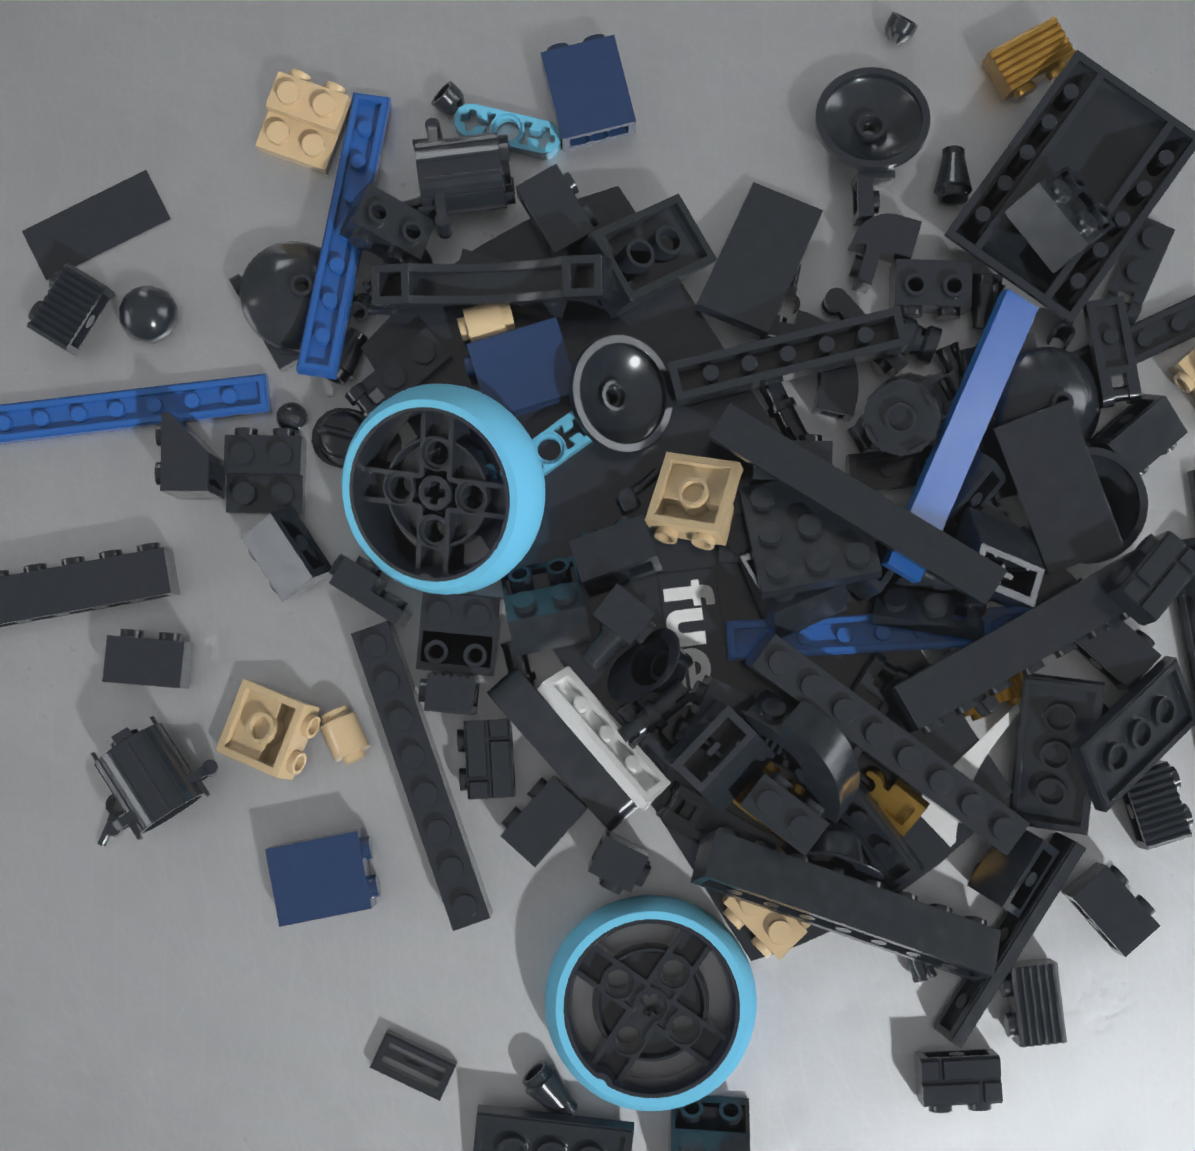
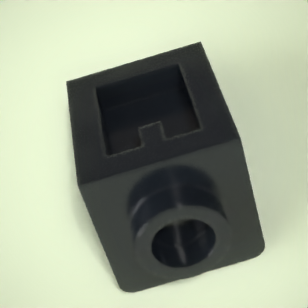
[851,170,895,226]

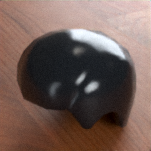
[119,286,178,344]

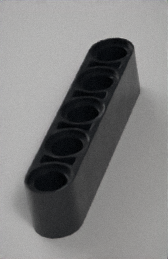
[486,667,638,832]

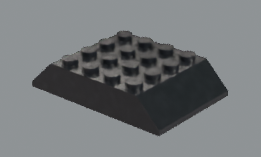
[944,50,1195,324]

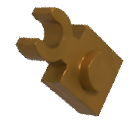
[861,766,930,836]

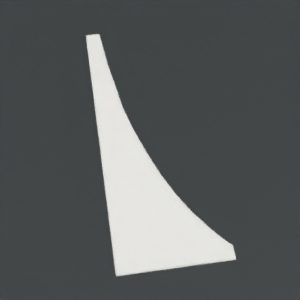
[921,704,1020,847]

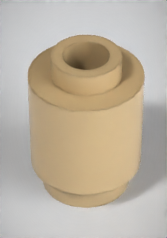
[457,304,516,343]
[320,705,370,766]

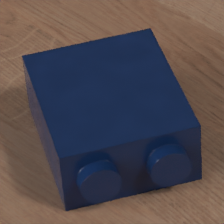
[540,34,636,151]
[463,317,572,417]
[265,828,381,927]

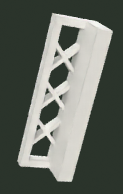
[537,666,671,811]

